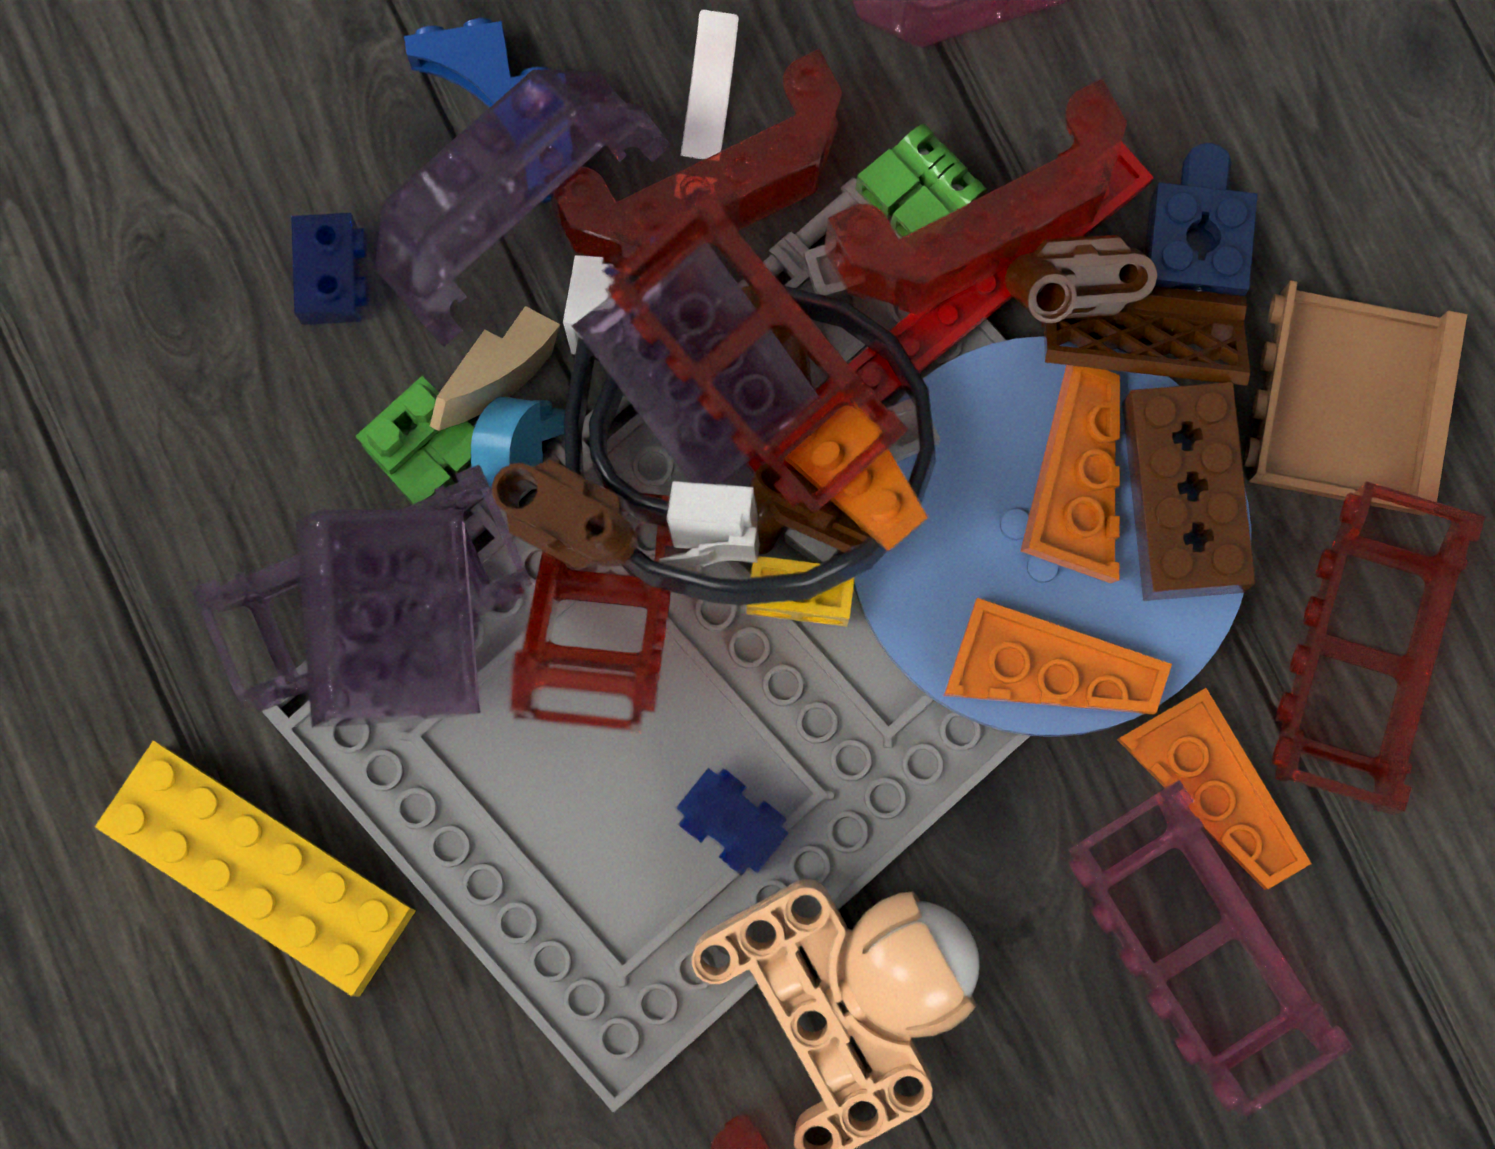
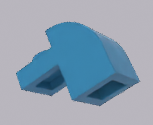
[471,396,565,489]

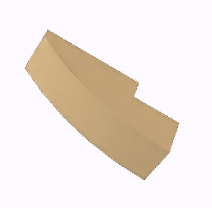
[430,306,560,431]

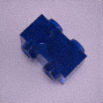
[291,213,369,325]
[676,768,789,876]

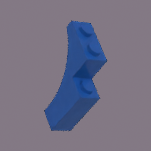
[404,18,580,205]

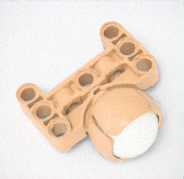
[692,879,979,1149]

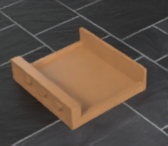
[1243,280,1467,516]

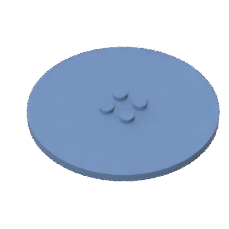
[854,336,1251,737]

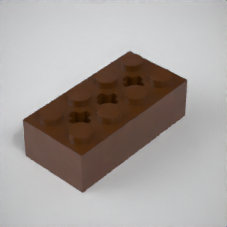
[1122,382,1255,601]

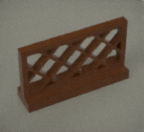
[1041,286,1250,386]

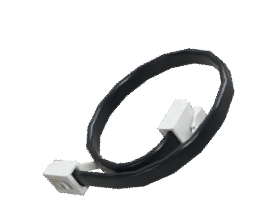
[563,255,936,606]

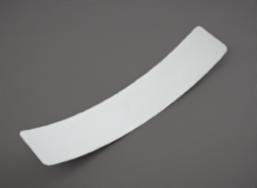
[675,10,739,203]

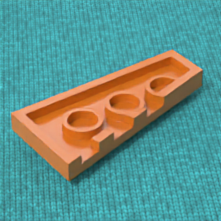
[1020,365,1120,584]
[770,376,928,552]
[943,598,1172,715]
[1117,688,1312,890]

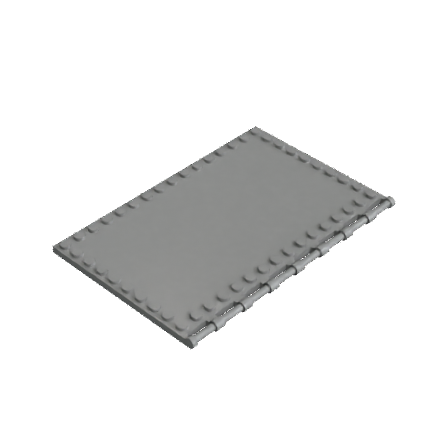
[253,178,1030,1113]

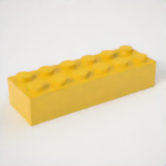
[95,741,416,997]

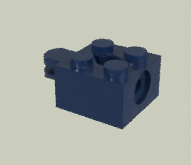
[1145,143,1258,296]

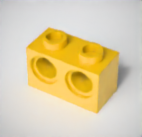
[746,556,855,627]

